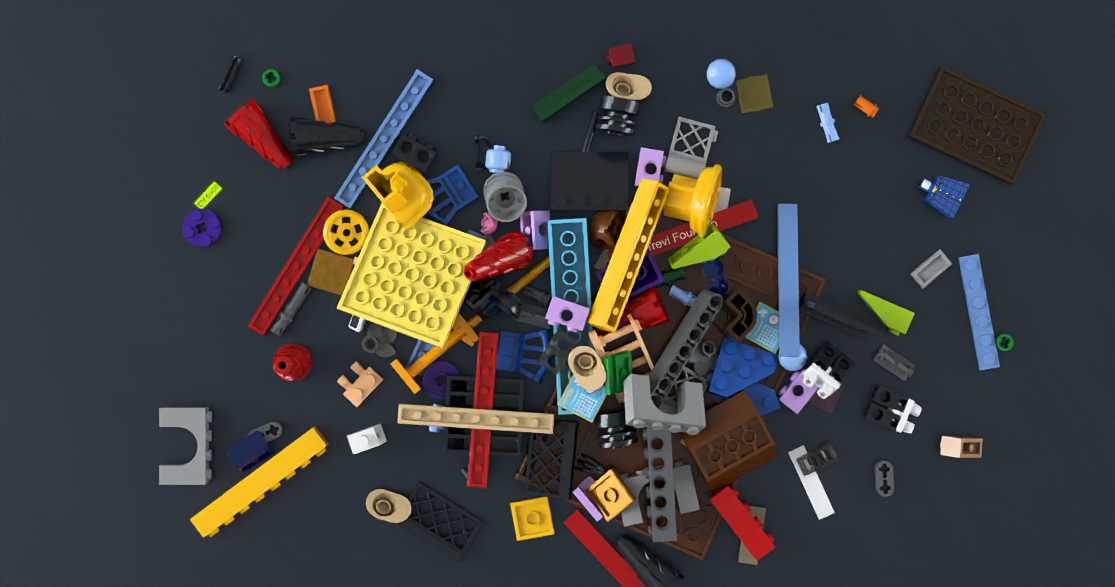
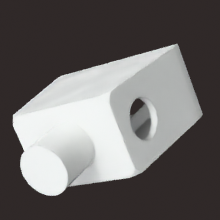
[346,423,387,454]

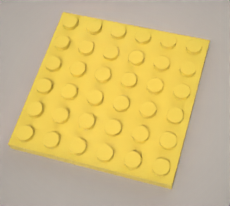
[337,203,488,349]

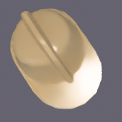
[606,72,652,100]
[568,346,606,391]
[366,489,411,523]

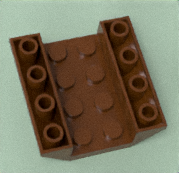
[679,389,779,493]

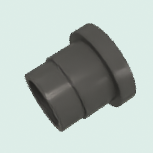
[716,88,736,107]

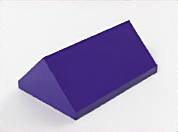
[595,248,665,299]

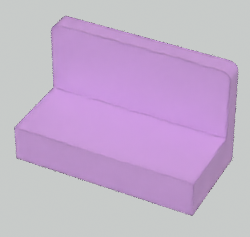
[572,476,603,522]

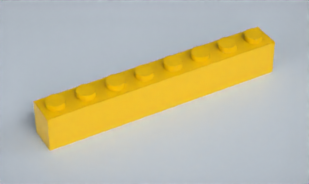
[587,179,670,333]
[190,426,329,538]

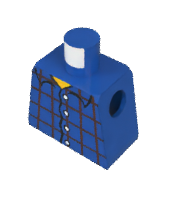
[919,176,970,218]

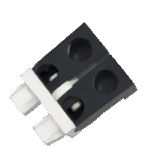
[802,340,855,399]
[862,384,922,433]

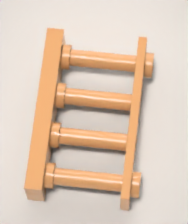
[588,314,654,403]

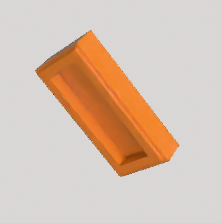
[309,85,336,123]

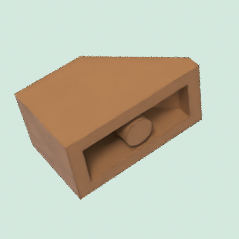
[940,436,983,458]

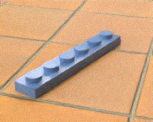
[958,254,1000,370]

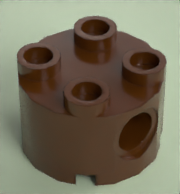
[587,211,627,249]

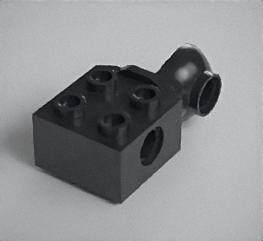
[463,276,523,320]

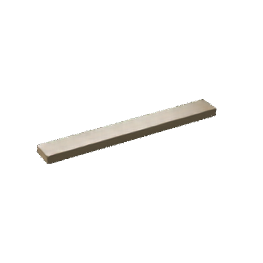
[397,404,554,434]

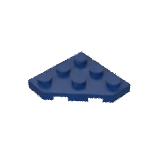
[708,338,779,399]
[705,373,781,416]

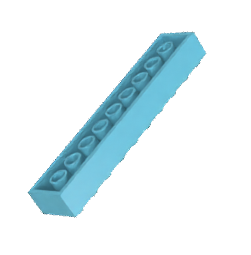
[547,218,594,415]

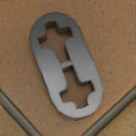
[247,421,284,446]
[874,460,894,497]

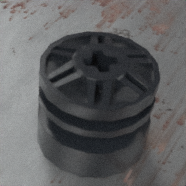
[596,96,640,137]
[595,409,638,449]

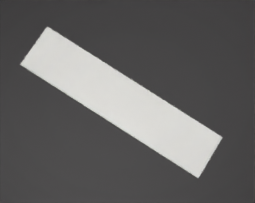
[788,445,835,520]

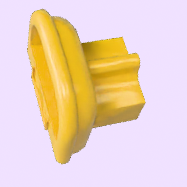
[362,162,434,230]
[664,164,722,238]

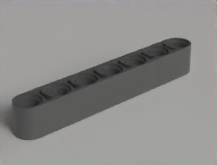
[649,289,723,408]

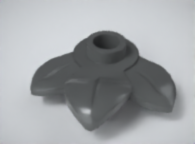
[362,323,398,357]
[688,339,718,377]

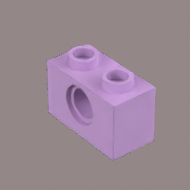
[634,147,667,187]
[520,210,550,250]
[545,296,590,333]
[778,369,819,414]

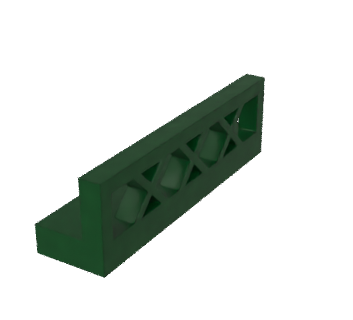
[531,63,606,123]

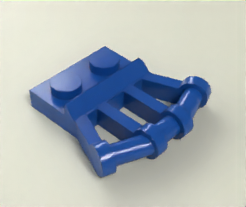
[426,165,478,226]
[496,329,553,384]

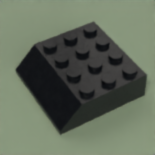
[443,375,525,457]

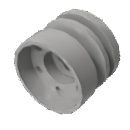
[483,172,527,222]

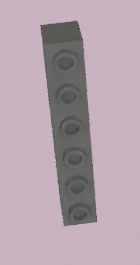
[643,427,677,542]

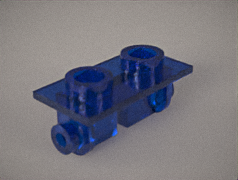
[702,258,728,297]

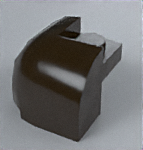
[712,288,757,343]

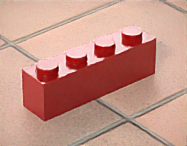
[709,485,775,561]

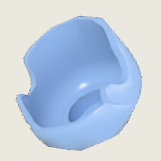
[707,59,736,89]
[778,345,808,371]

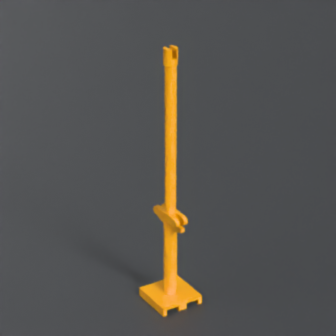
[391,255,550,394]

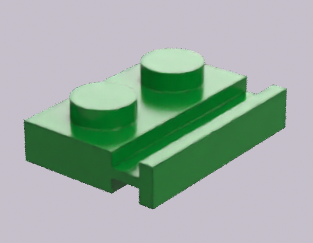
[604,350,632,396]

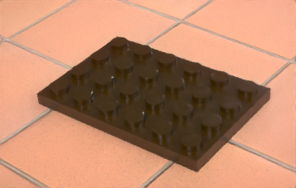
[909,66,1047,184]

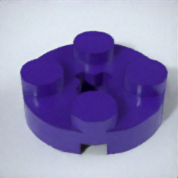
[182,209,222,247]
[422,361,460,400]

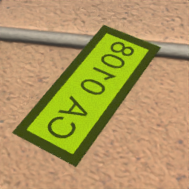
[192,179,225,209]

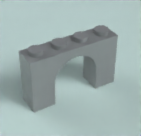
[623,374,706,435]
[159,407,212,485]
[620,460,700,527]

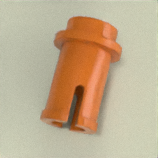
[854,95,879,118]

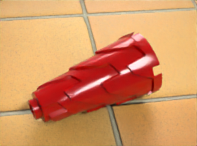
[224,99,292,170]
[464,231,534,281]
[593,287,670,336]
[272,343,312,382]

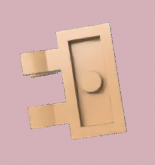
[337,361,383,407]

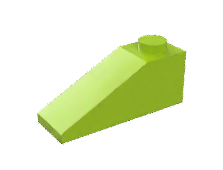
[667,224,730,269]
[857,290,915,336]

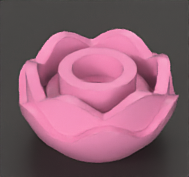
[480,212,498,235]

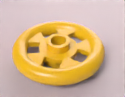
[323,209,369,255]

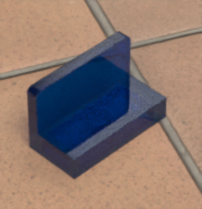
[227,430,275,473]

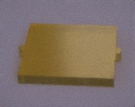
[736,74,773,113]

